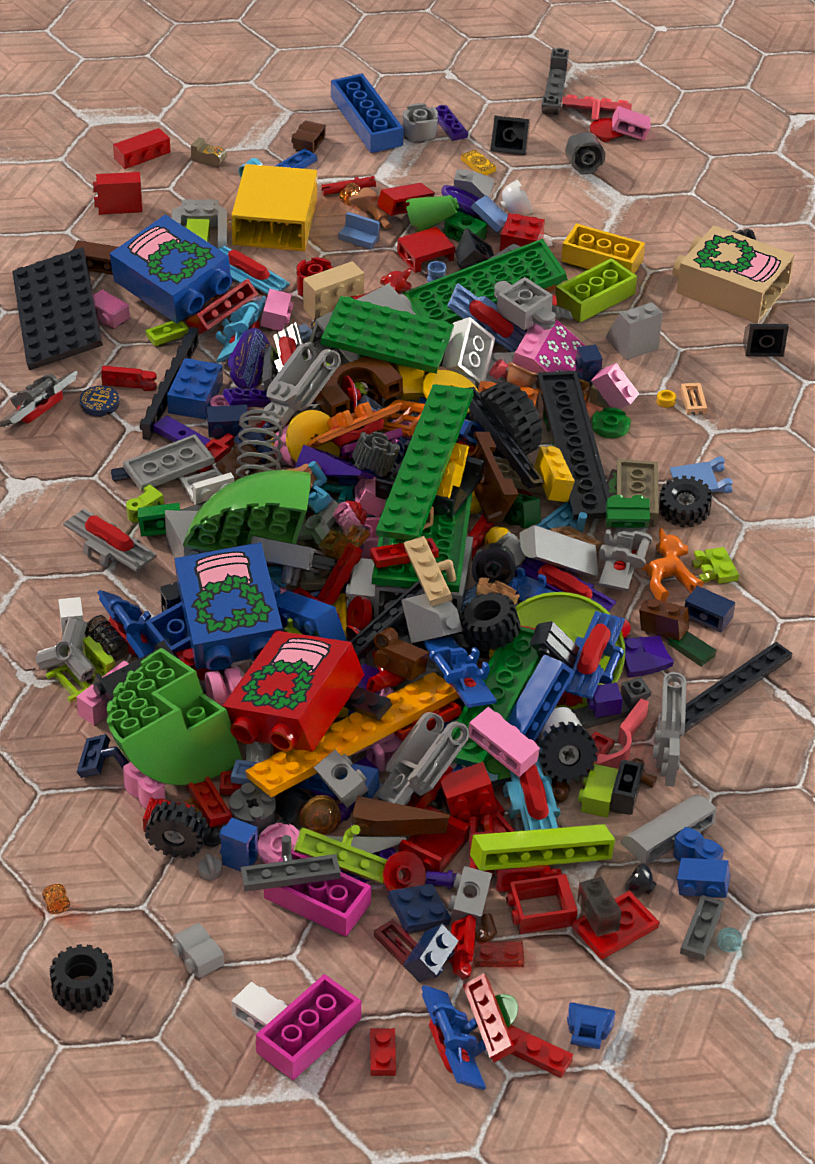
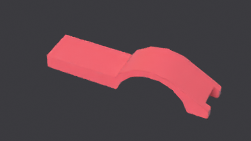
[593,698,649,769]

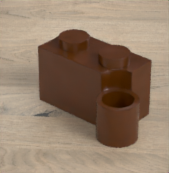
[639,599,689,641]
[374,627,429,681]

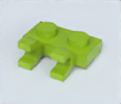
[692,547,739,584]

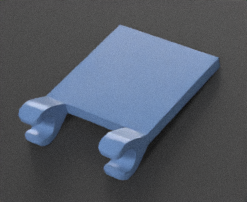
[670,456,733,493]

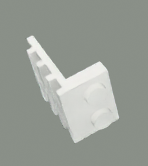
[179,463,234,505]

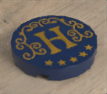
[79,386,119,416]

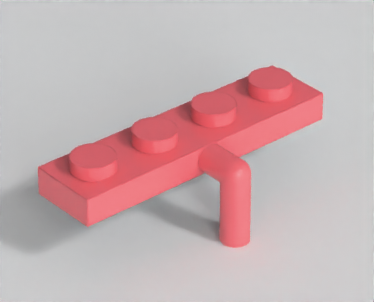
[562,95,632,120]

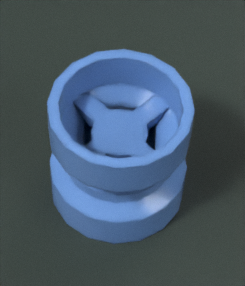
[427,261,446,283]

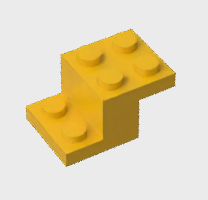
[436,443,469,499]

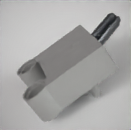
[251,536,338,586]

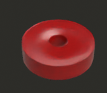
[347,596,372,631]

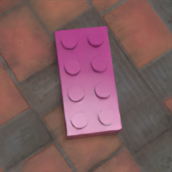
[264,849,371,937]
[256,974,362,1081]

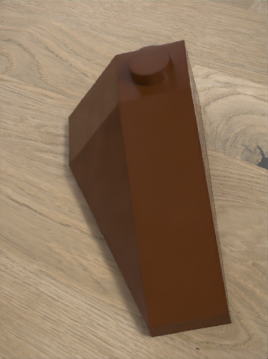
[351,796,450,837]

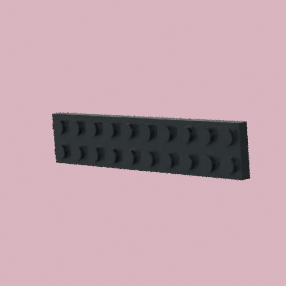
[537,371,611,520]

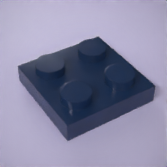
[387,884,451,933]

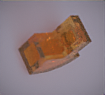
[319,524,370,560]

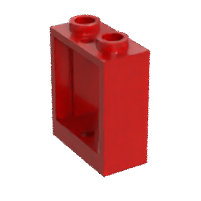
[506,874,578,934]

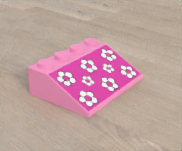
[512,318,586,381]

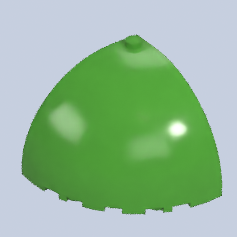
[183,470,310,552]
[107,648,242,785]

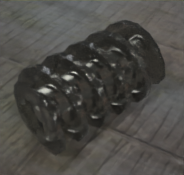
[85,615,129,661]

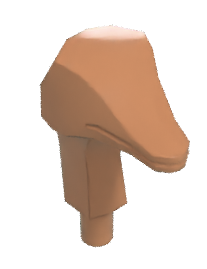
[348,187,391,230]

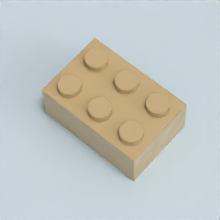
[303,261,364,320]

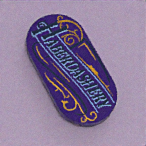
[228,328,270,390]

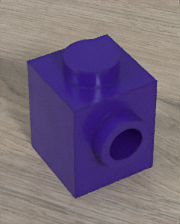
[587,682,622,718]

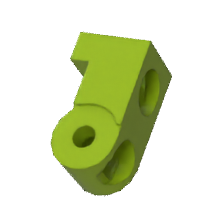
[126,485,164,523]

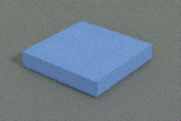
[471,195,508,232]

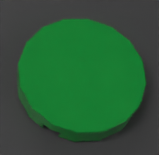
[591,407,631,438]

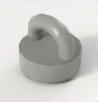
[199,853,222,880]

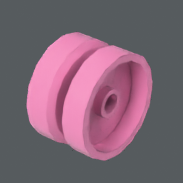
[205,667,242,706]

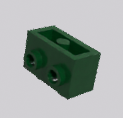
[503,493,541,529]

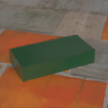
[668,631,716,667]

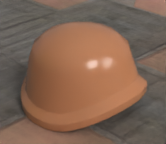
[507,362,538,388]

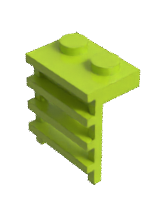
[46,636,116,703]

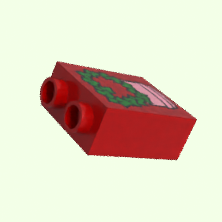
[222,631,365,752]

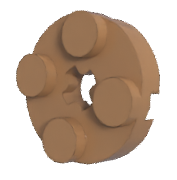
[475,578,520,605]

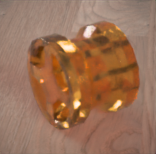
[339,183,361,206]
[42,884,70,914]

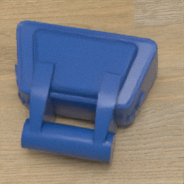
[567,1002,616,1050]

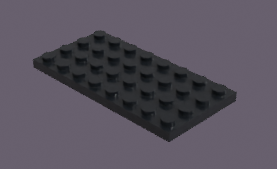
[12,247,103,371]

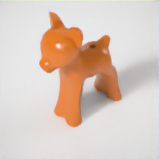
[640,527,704,602]

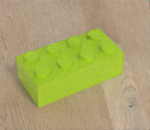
[555,258,637,323]

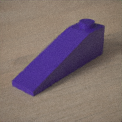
[295,445,374,479]

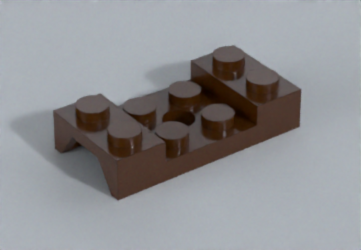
[467,432,518,522]

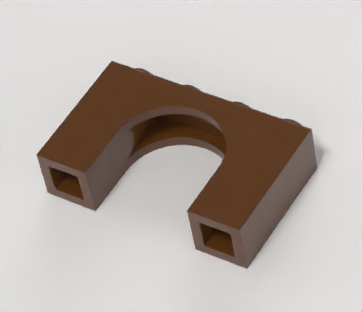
[314,356,403,417]

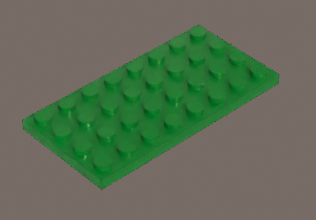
[403,239,568,324]
[372,477,473,593]

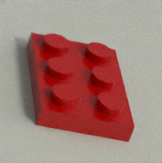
[572,891,660,960]

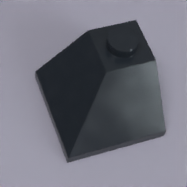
[490,115,530,155]
[455,228,494,269]
[743,324,789,357]

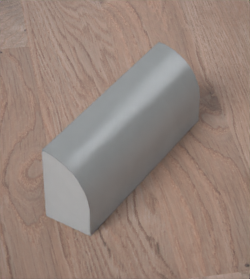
[520,525,598,578]
[620,794,717,865]

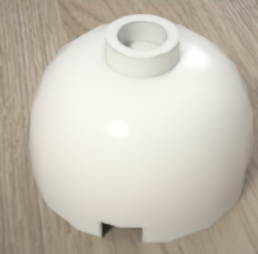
[500,180,533,216]

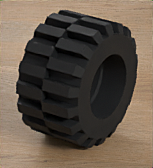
[460,592,521,651]
[50,944,114,1012]

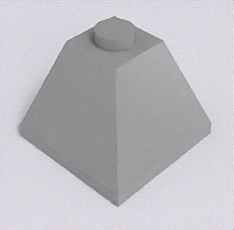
[454,169,495,199]
[401,594,462,643]

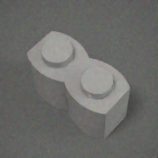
[172,923,224,978]

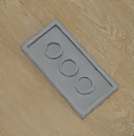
[122,434,215,492]

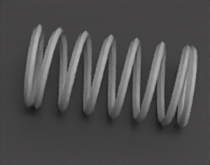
[236,409,284,478]

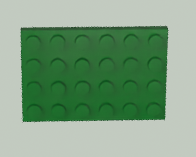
[320,296,454,374]

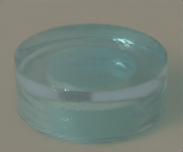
[717,927,742,952]

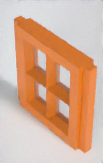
[379,400,425,436]

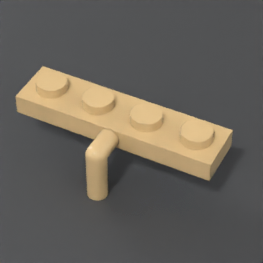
[404,536,456,607]

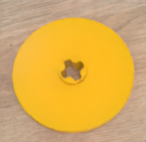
[422,370,479,415]
[286,410,342,463]

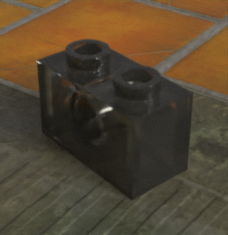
[577,876,622,937]

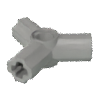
[297,500,339,553]
[35,617,96,682]

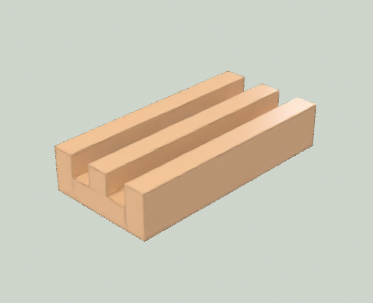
[680,383,707,415]

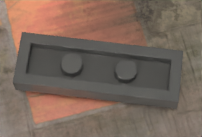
[680,895,725,961]

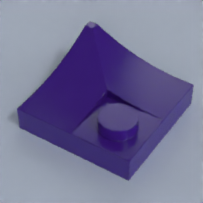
[624,636,674,678]

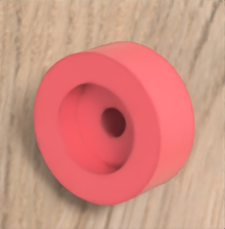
[489,359,508,380]

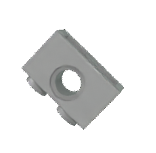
[314,749,369,808]
[448,866,492,926]

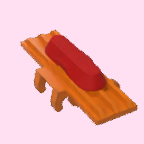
[307,402,402,448]

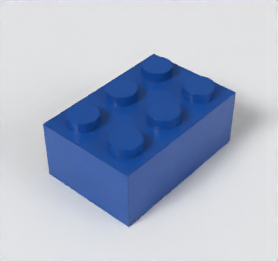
[167,358,223,420]

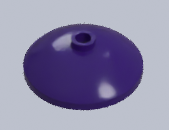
[441,185,480,218]

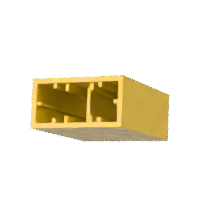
[231,164,317,251]

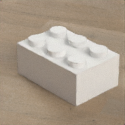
[442,317,495,388]

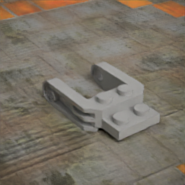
[172,199,228,249]
[261,344,341,427]
[653,672,686,787]
[375,712,469,805]

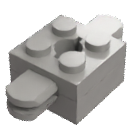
[494,277,556,330]

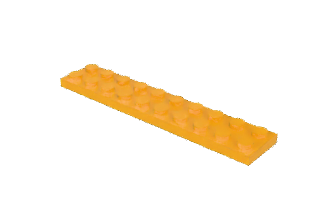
[245,672,460,797]

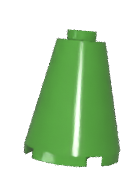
[406,195,459,233]

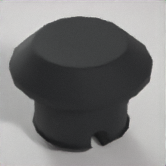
[204,827,221,847]

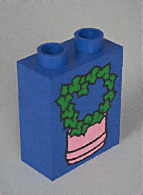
[110,215,232,324]
[174,542,283,671]

